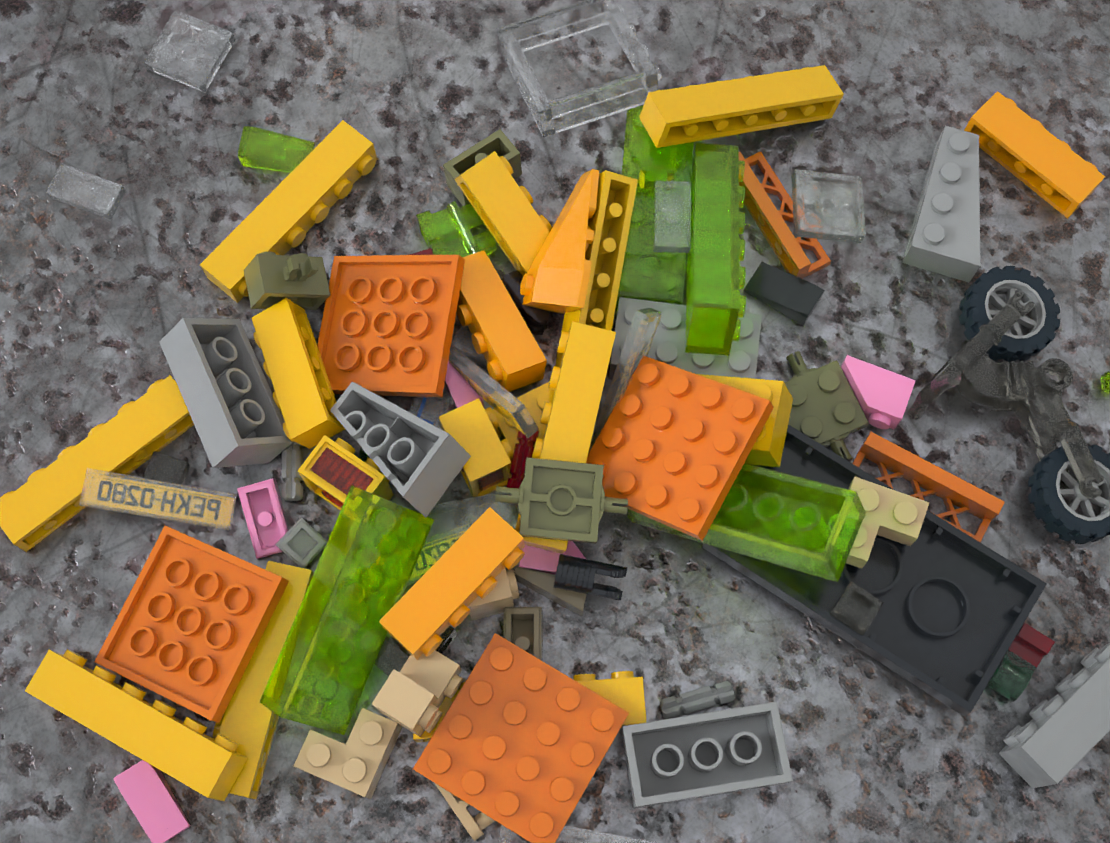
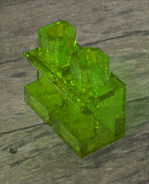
[416,201,497,257]

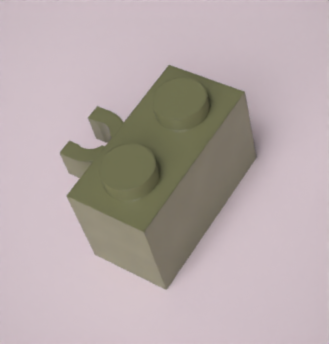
[443,129,522,210]
[244,252,330,310]

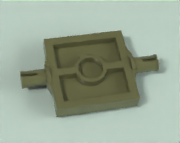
[784,351,869,461]
[495,458,628,544]

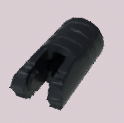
[501,270,551,335]
[554,554,627,600]

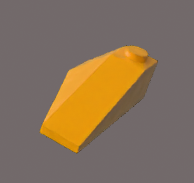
[520,169,599,314]

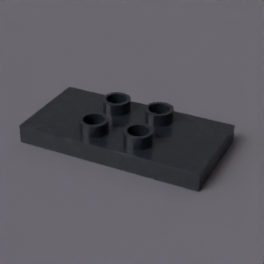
[702,424,1047,716]

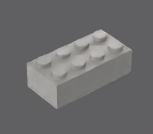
[609,297,762,381]
[159,318,293,468]
[999,642,1110,788]
[621,702,793,809]

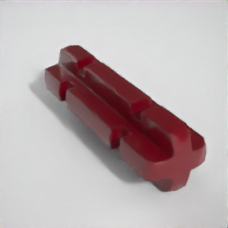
[506,424,539,496]

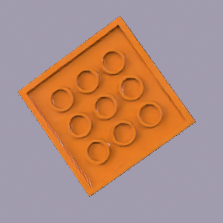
[317,255,465,397]
[586,355,774,541]
[94,526,289,723]
[413,633,629,843]

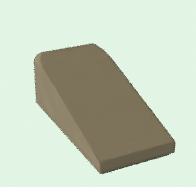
[514,567,587,616]
[503,607,543,661]

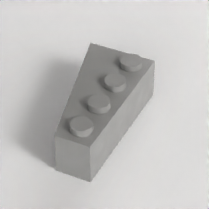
[902,125,981,283]
[330,382,471,517]

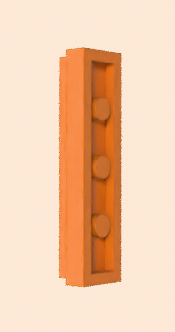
[725,151,831,279]
[852,432,1005,543]

